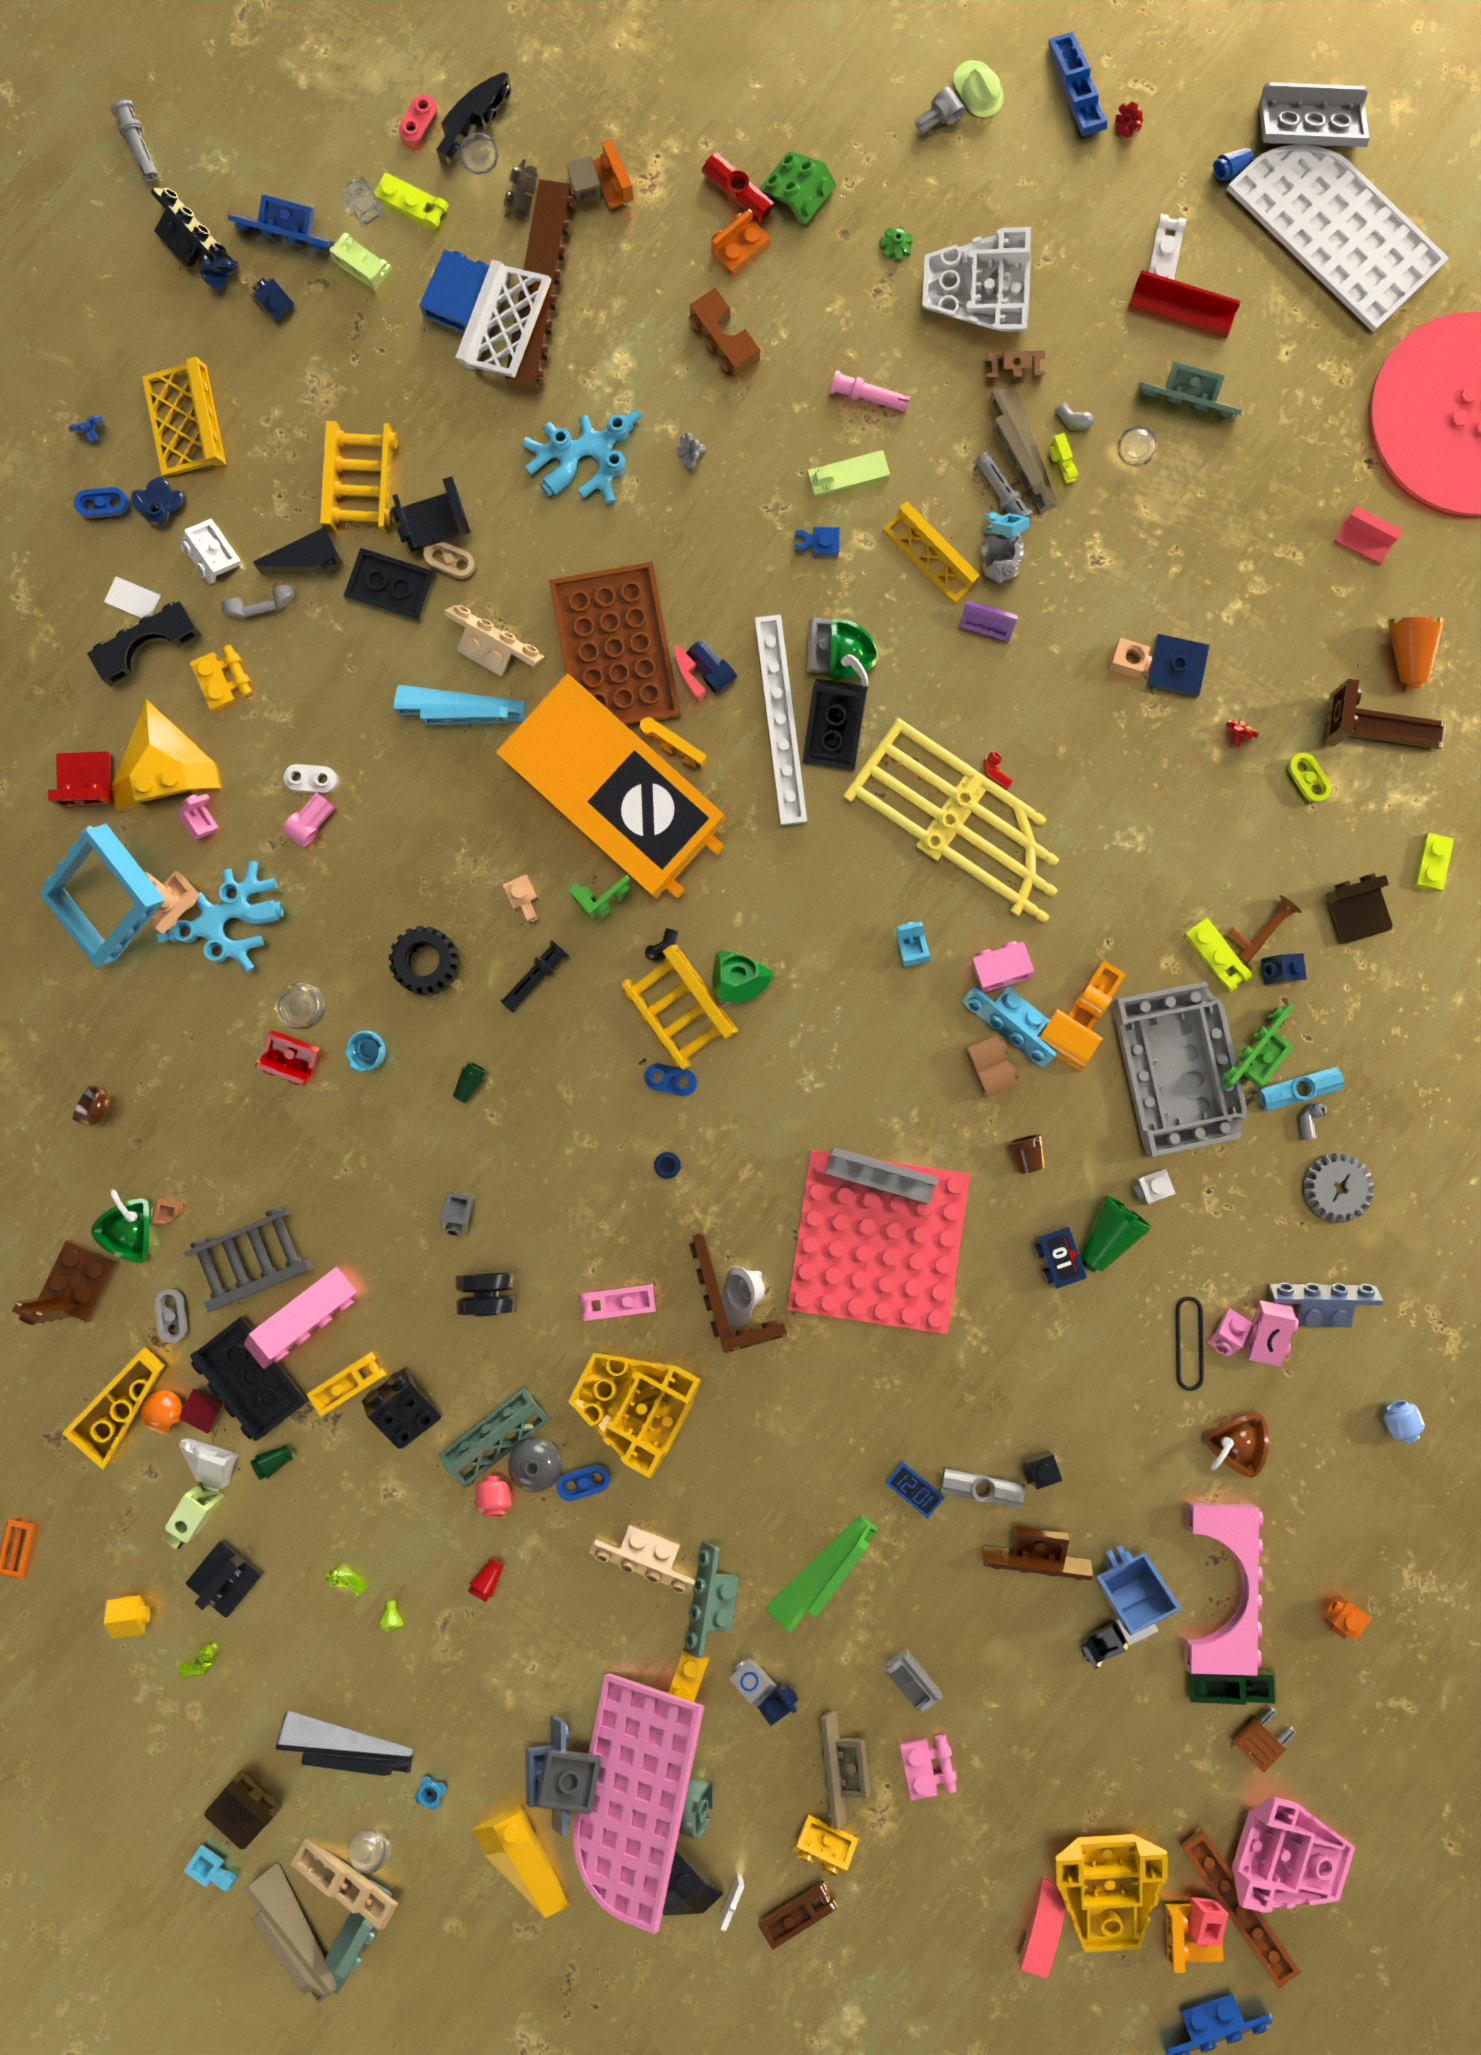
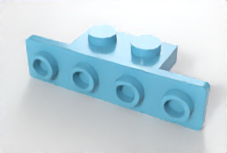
[961,986,1057,1068]

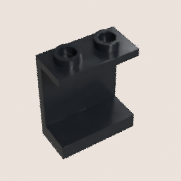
[391,476,471,552]

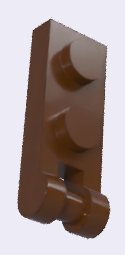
[758,1881,838,1950]

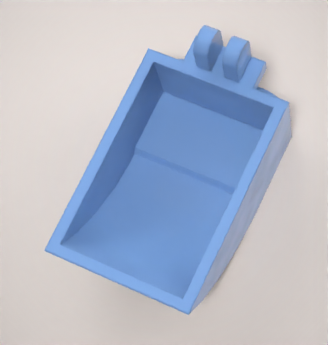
[1097,1545,1182,1636]

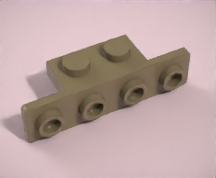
[819,1711,871,1830]

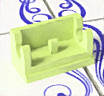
[329,233,392,291]

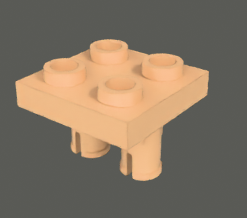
[144,870,200,934]

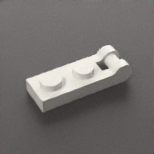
[1148,214,1186,280]

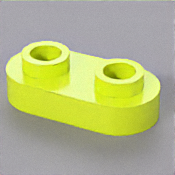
[1288,753,1331,803]

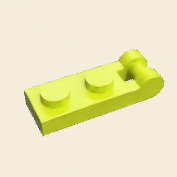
[373,172,449,229]
[1184,918,1252,993]

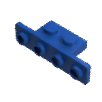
[227,194,334,251]
[1165,1994,1273,2055]

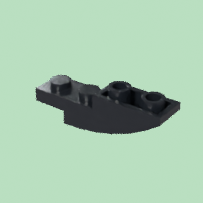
[436,72,511,167]

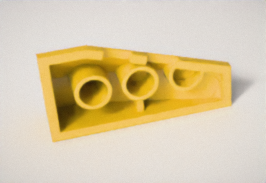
[472,1803,570,1918]

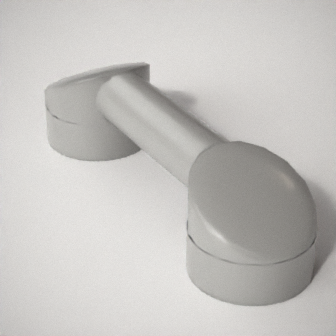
[221,585,295,619]

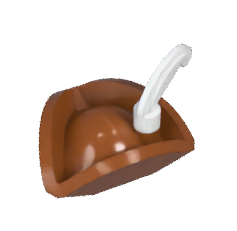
[1204,1413,1269,1478]

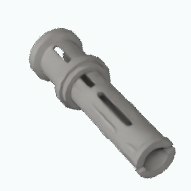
[110,99,158,182]
[974,451,1034,520]

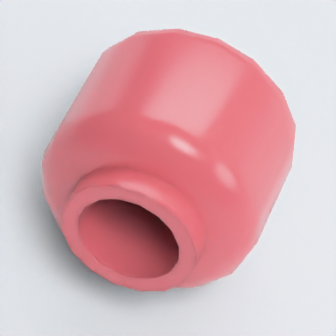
[475,1476,511,1517]

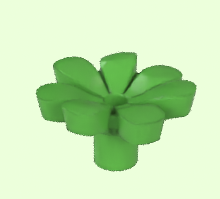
[879,227,913,261]

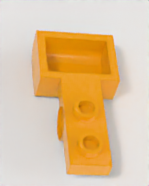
[1038,960,1126,1072]

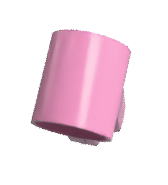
[282,792,335,848]

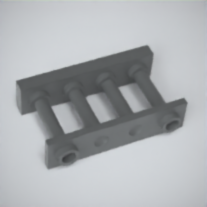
[184,1207,314,1312]

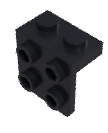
[362,1367,441,1449]

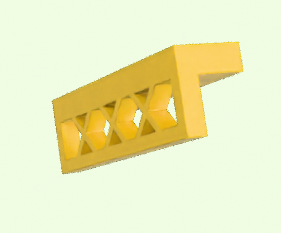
[882,501,980,604]

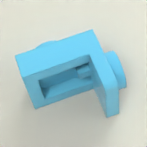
[896,921,930,967]

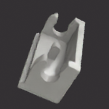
[882,1648,943,1713]

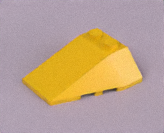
[1055,1834,1168,1953]

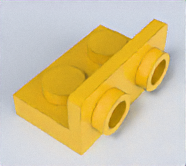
[791,1815,859,1876]

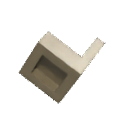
[567,156,602,204]

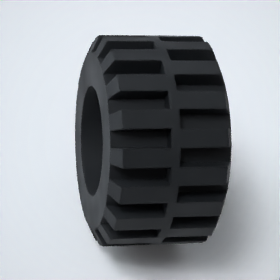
[388,926,460,996]

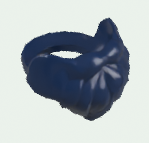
[199,254,239,292]

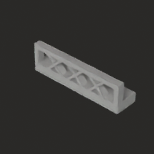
[825,1147,939,1204]

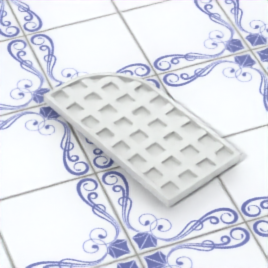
[1226,144,1449,333]

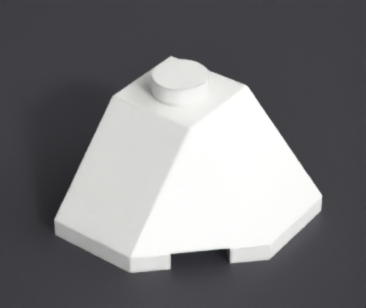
[179,1437,239,1491]

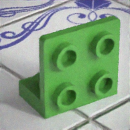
[568,875,633,921]

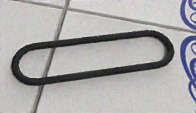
[1176,1296,1204,1391]

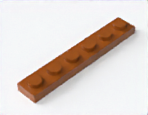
[1180,1829,1301,1988]

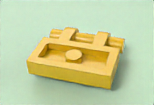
[190,645,252,712]

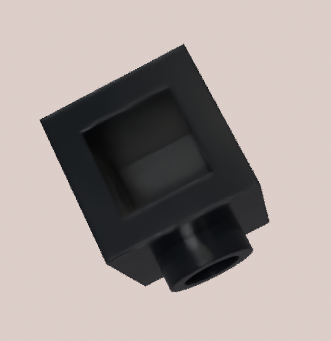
[1022,1450,1063,1489]

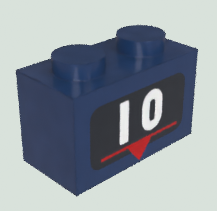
[1033,1226,1087,1289]

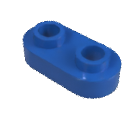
[74,487,129,518]
[644,1063,697,1096]
[556,1464,610,1501]

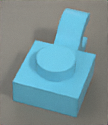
[983,512,1030,538]
[183,1845,237,1892]

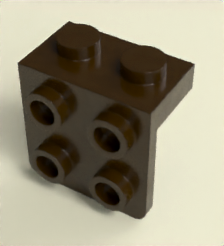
[1326,873,1393,944]
[204,1771,281,1850]

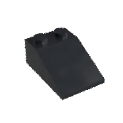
[802,678,868,770]

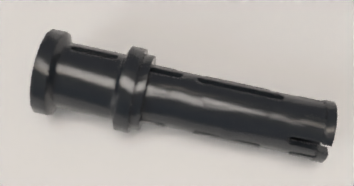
[501,940,569,1012]

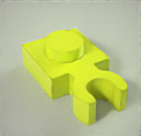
[1049,433,1079,484]

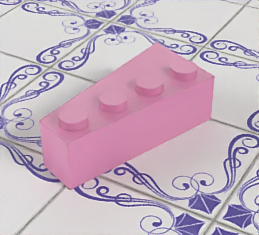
[244,1267,357,1369]

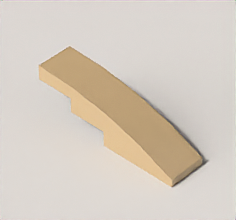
[291,1839,398,1930]

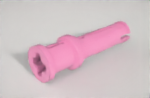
[830,370,910,413]

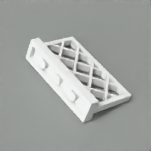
[455,260,552,378]

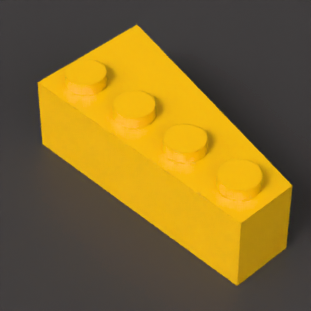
[62,1347,165,1470]

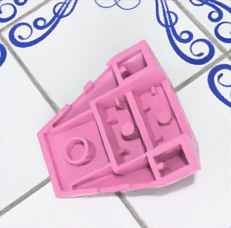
[1232,1796,1355,1913]

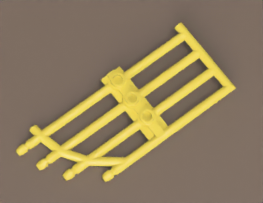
[843,717,1059,923]

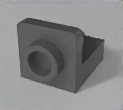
[440,1191,474,1237]

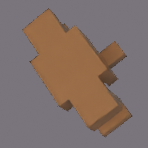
[986,350,1045,378]

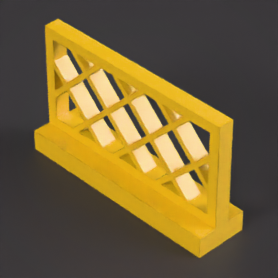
[142,356,226,478]

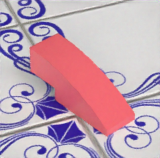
[1018,1877,1066,1979]

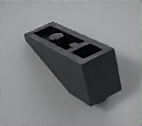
[253,527,343,574]

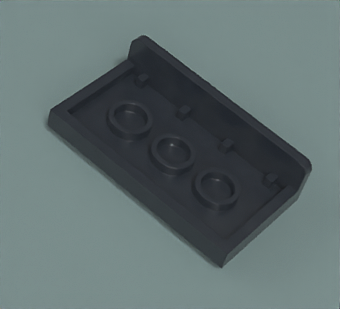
[190,1316,308,1441]

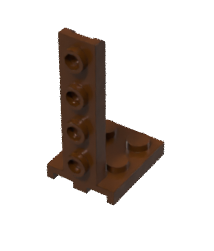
[1323,679,1445,749]
[689,1234,787,1353]
[12,1240,117,1325]

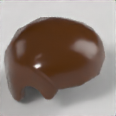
[72,1086,111,1126]

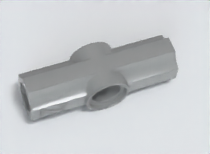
[940,1468,1025,1508]

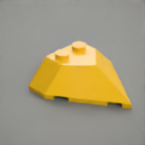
[111,699,221,813]

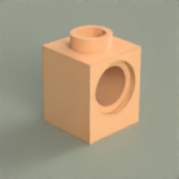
[1108,638,1152,678]

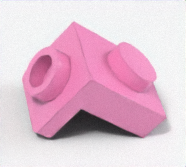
[177,794,218,840]
[1207,1308,1252,1357]

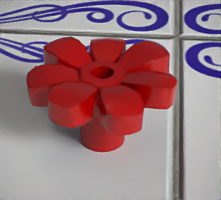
[1115,102,1143,138]
[1226,720,1259,746]

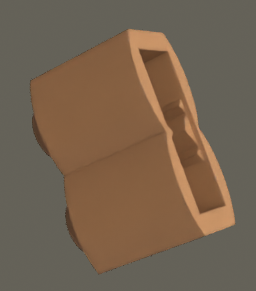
[965,1036,1019,1098]

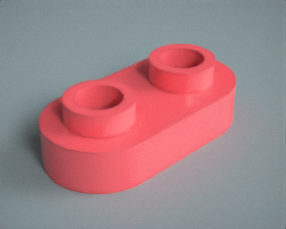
[399,95,438,146]

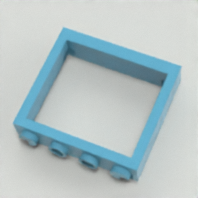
[38,824,165,968]

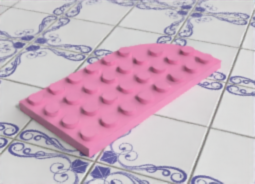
[573,1674,704,1934]

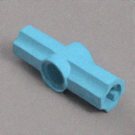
[1258,1067,1344,1111]

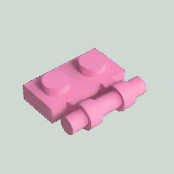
[899,1735,957,1801]

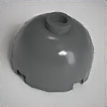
[508,1437,563,1493]

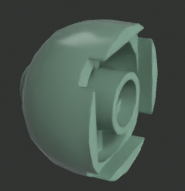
[679,1779,714,1839]

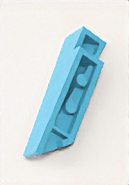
[393,685,525,725]

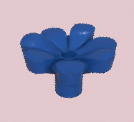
[69,415,103,442]

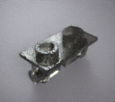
[503,159,538,220]

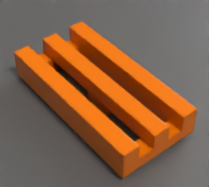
[0,1518,37,1579]

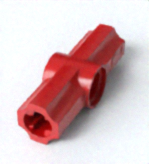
[702,153,774,223]

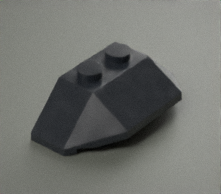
[662,1841,723,1916]

